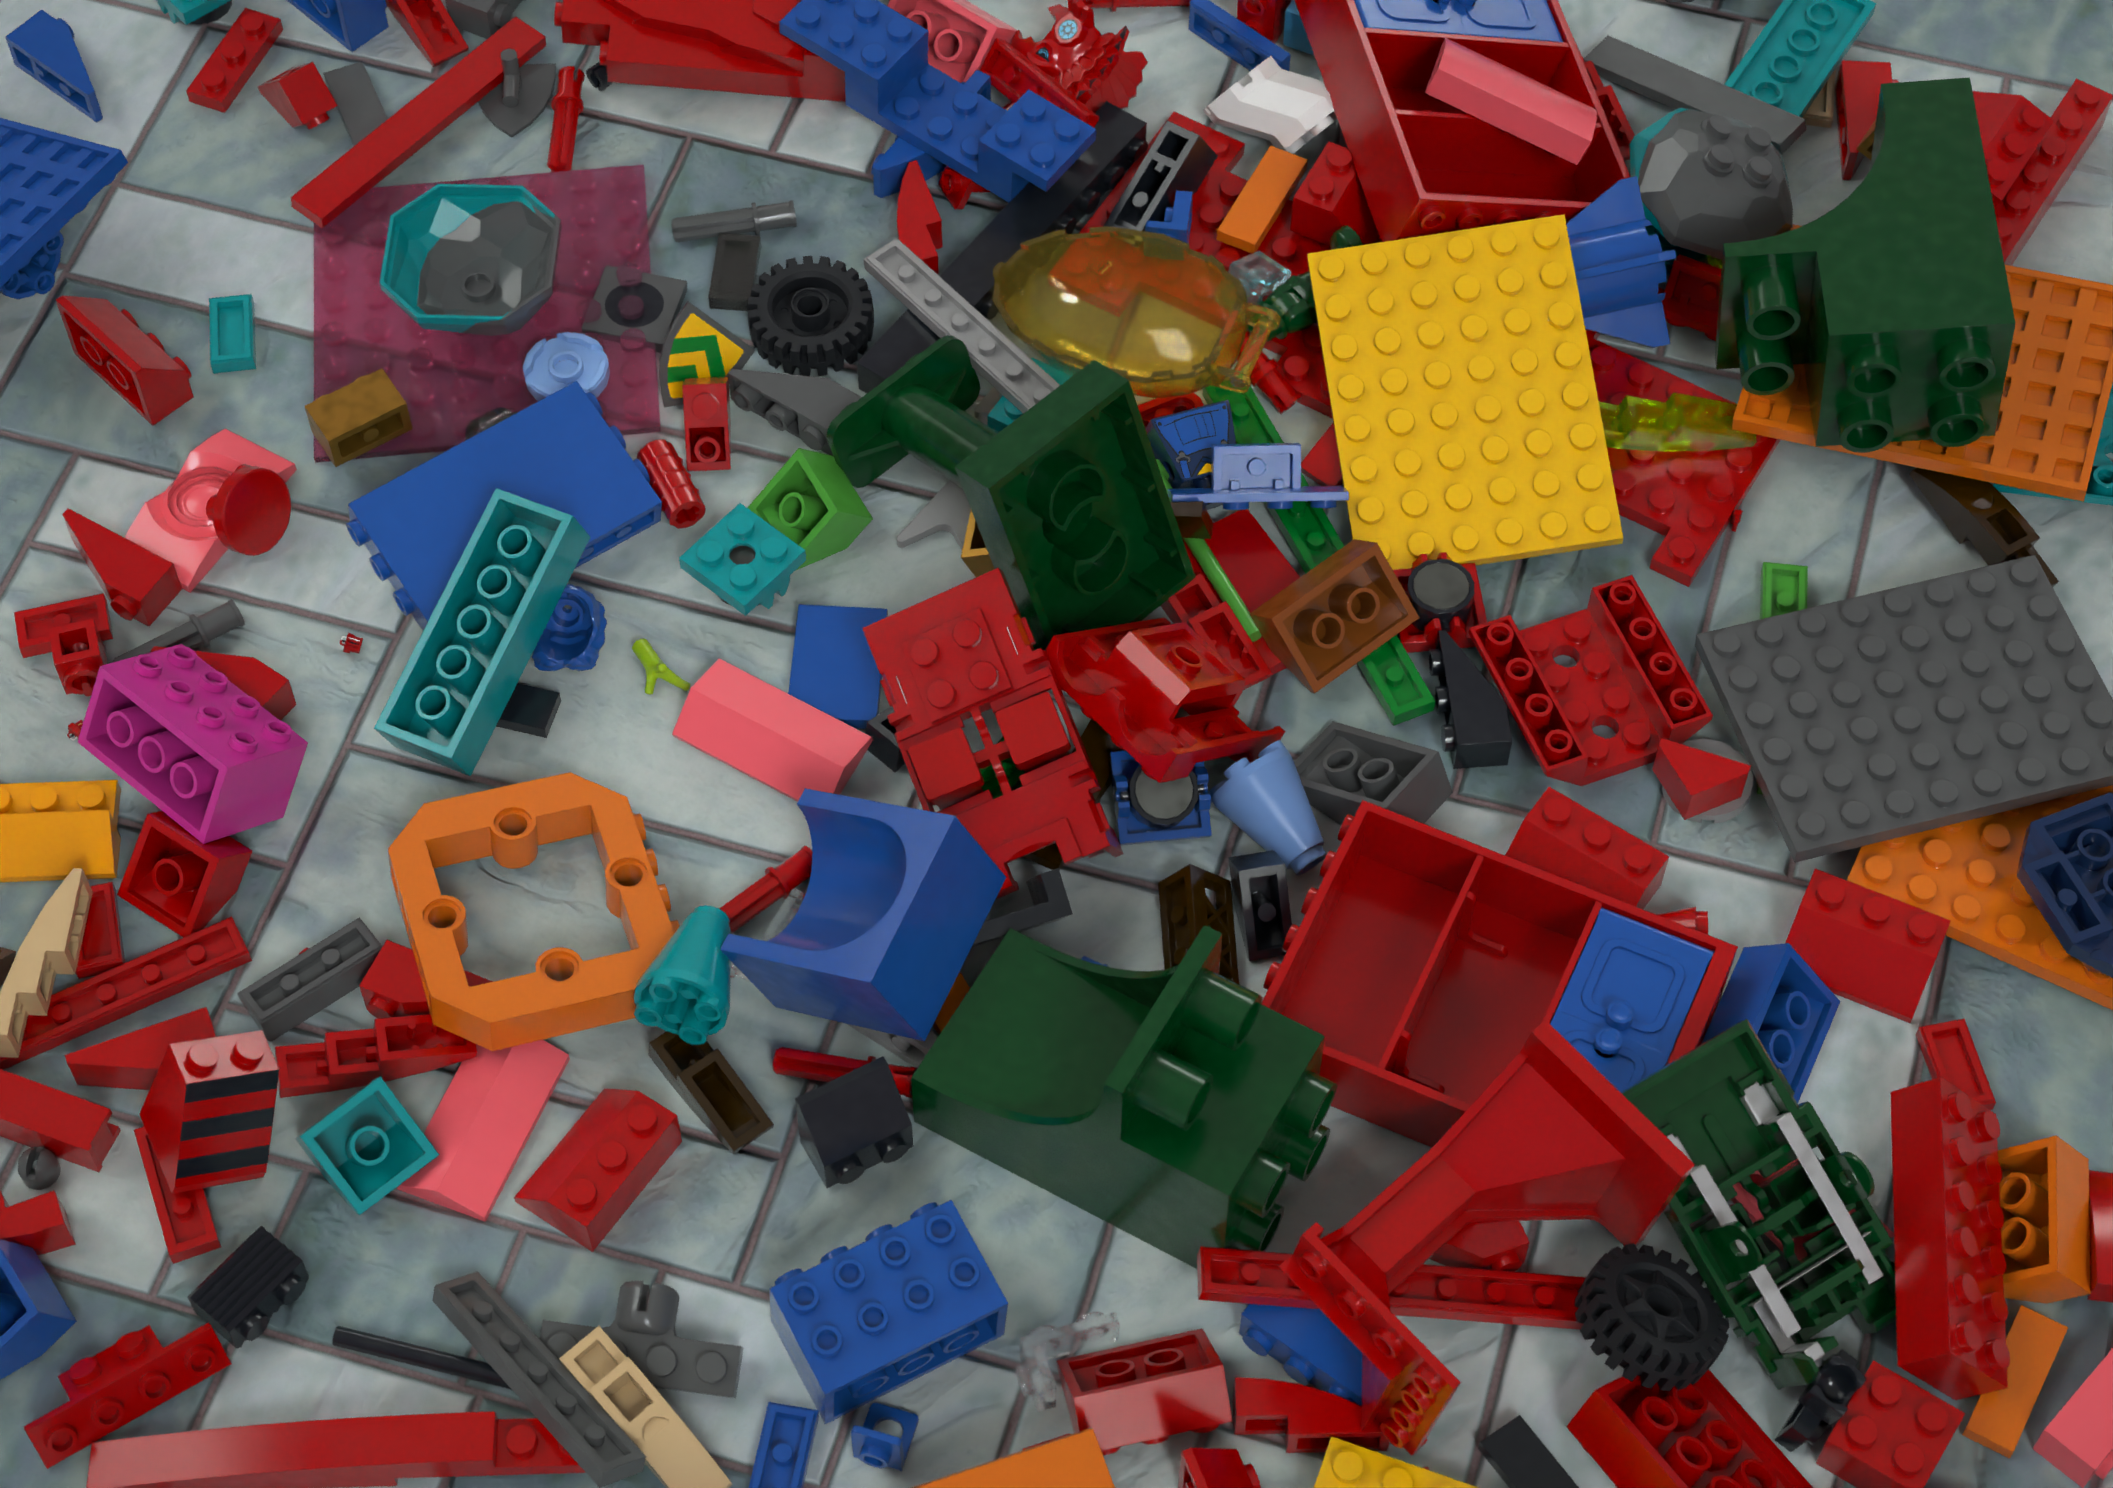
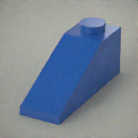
[5,9,103,123]

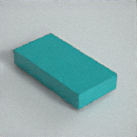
[209,294,256,374]

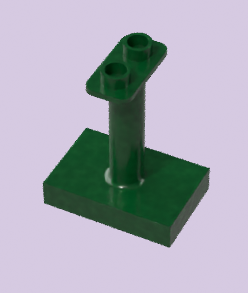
[827,335,1196,651]

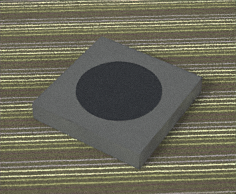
[582,265,687,353]

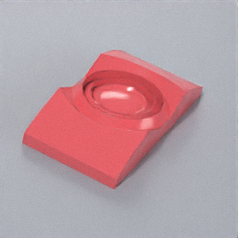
[124,429,297,593]

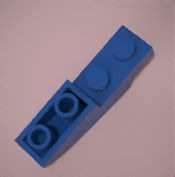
[871,70,991,198]

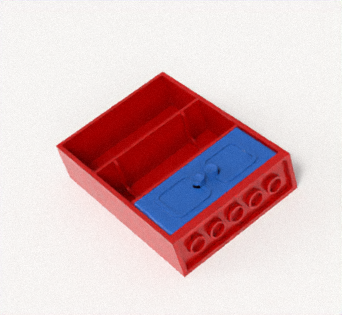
[1295,0,1630,242]
[1262,800,1738,1148]

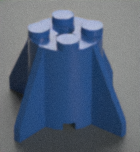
[1566,176,1676,348]

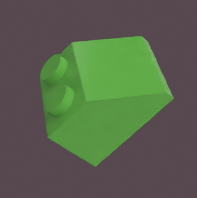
[747,448,873,571]

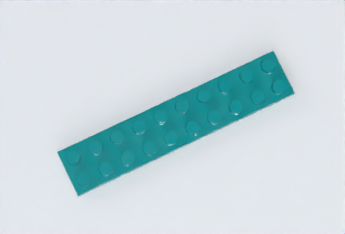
[1645,0,1876,276]

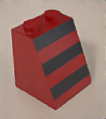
[139,1030,279,1194]

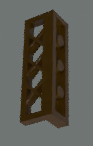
[1158,864,1239,984]

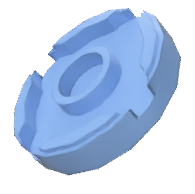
[523,332,610,401]

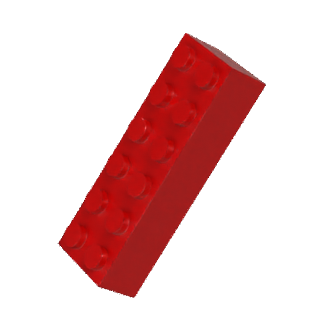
[1891,1077,2010,1401]

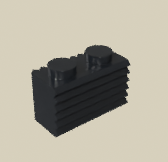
[187,1226,309,1348]

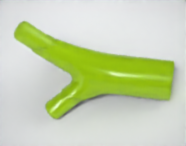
[632,638,690,695]

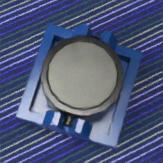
[1109,751,1212,846]

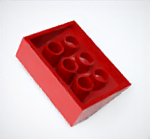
[1566,1369,1813,1488]

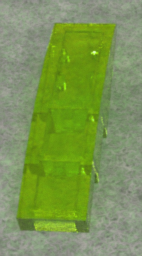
[1599,392,1757,452]

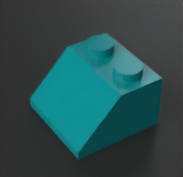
[295,1077,439,1216]

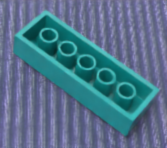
[374,488,590,777]

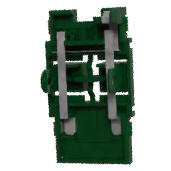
[1621,1019,1896,1390]

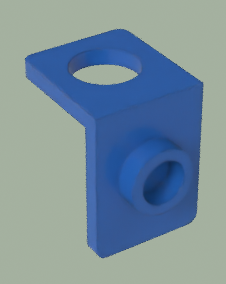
[851,1403,919,1471]

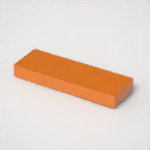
[1216,145,1308,254]
[1962,1305,2068,1459]

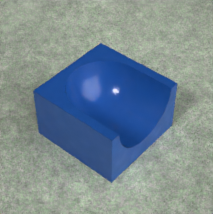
[720,788,1006,1042]

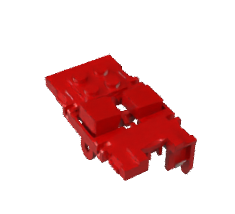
[862,567,1124,900]

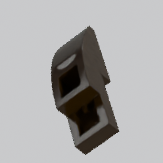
[1909,468,2059,587]

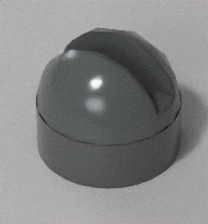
[18,1147,61,1190]

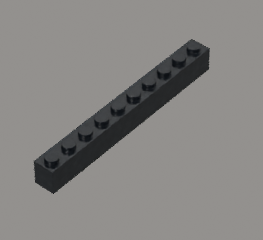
[857,101,1148,394]

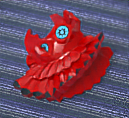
[1002,0,1148,113]

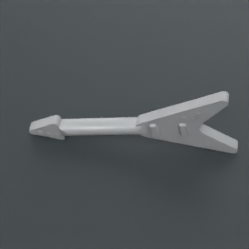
[897,388,1000,550]

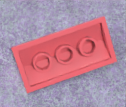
[672,658,873,802]
[397,1040,570,1222]

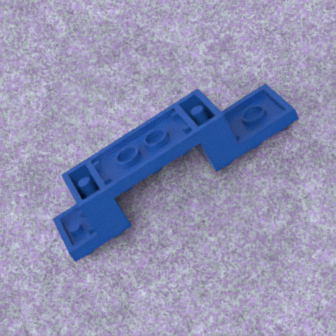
[779,0,1096,203]

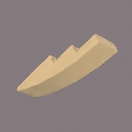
[0,868,93,1058]

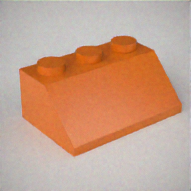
[1998,1135,2091,1304]

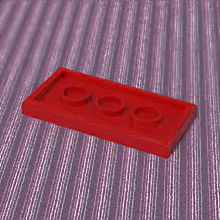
[1183,509,1300,676]

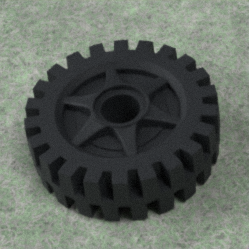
[748,256,874,376]
[1575,1244,1729,1391]

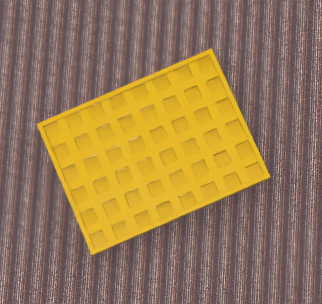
[1307,214,1623,570]

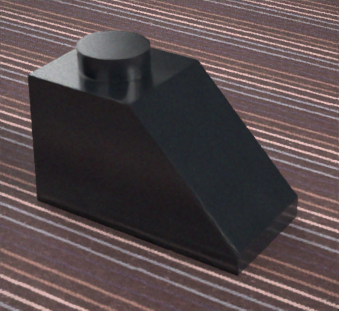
[1228,850,1292,961]

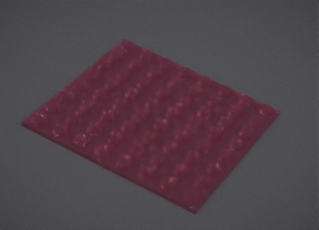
[314,164,661,463]

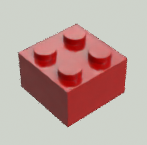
[1815,1360,1966,1488]

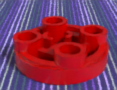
[206,464,291,556]

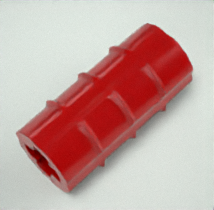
[637,439,706,529]

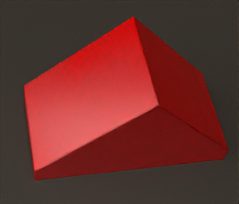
[1652,738,1751,820]

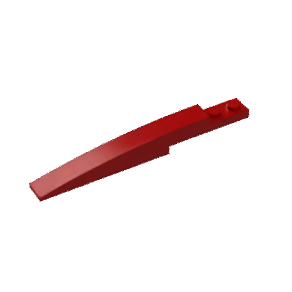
[86,1411,586,1488]

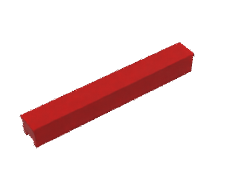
[0,1069,121,1172]

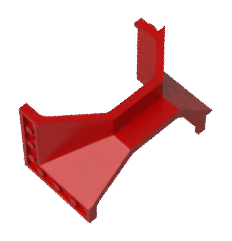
[1278,1020,1695,1456]

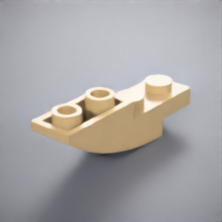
[559,1326,732,1488]

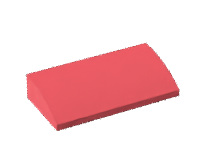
[1425,38,1597,165]

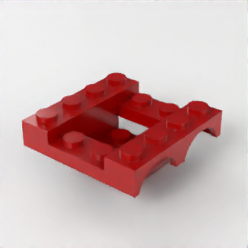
[1045,617,1286,783]

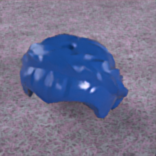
[532,584,607,671]

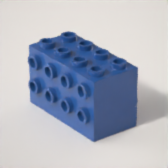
[769,1200,1008,1424]

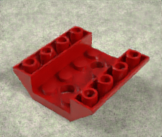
[1468,575,1713,786]

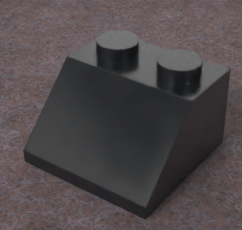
[795,1056,913,1188]

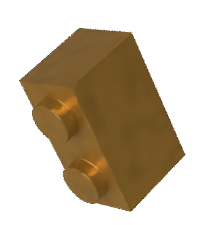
[304,368,413,467]

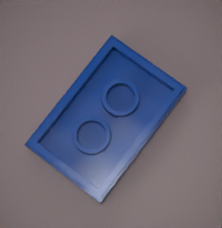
[788,604,888,729]

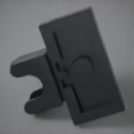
[1774,1349,1867,1452]

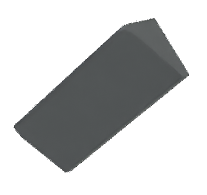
[237,917,383,1042]

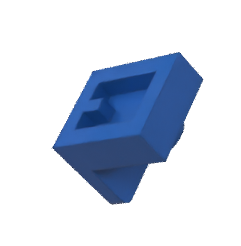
[1145,190,1193,258]

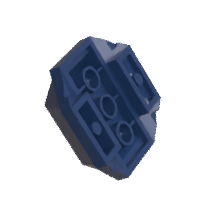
[2016,792,2113,978]

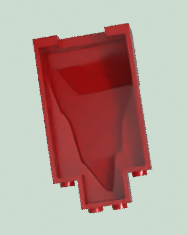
[554,0,845,102]

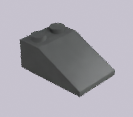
[1294,721,1453,825]

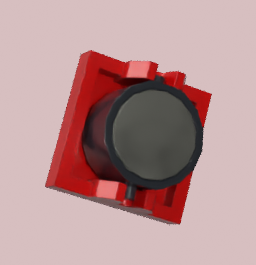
[1393,552,1487,653]

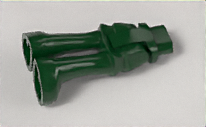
[1244,225,1363,344]

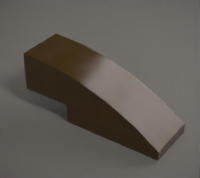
[648,1031,774,1154]

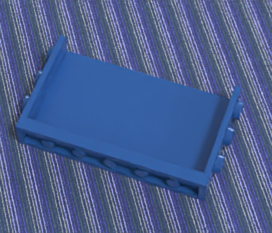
[346,381,662,630]

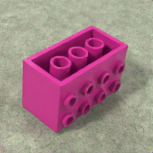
[77,644,308,844]

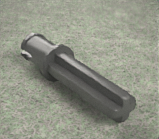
[671,200,797,242]
[112,599,245,662]

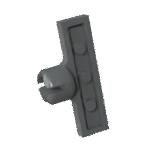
[540,1281,744,1398]

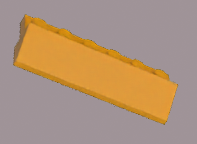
[0,780,121,882]

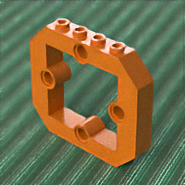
[388,772,680,1051]

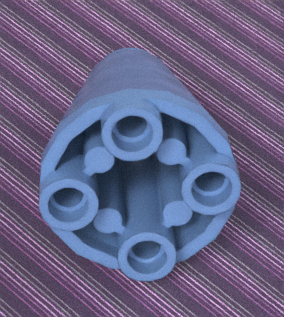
[1209,740,1327,876]

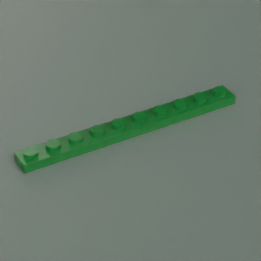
[1203,372,1435,726]

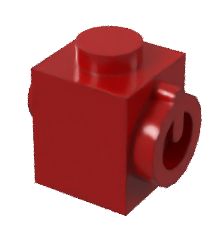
[48,618,108,696]

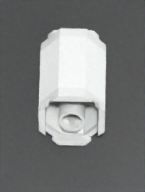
[1203,56,1337,154]

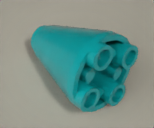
[633,905,731,1045]

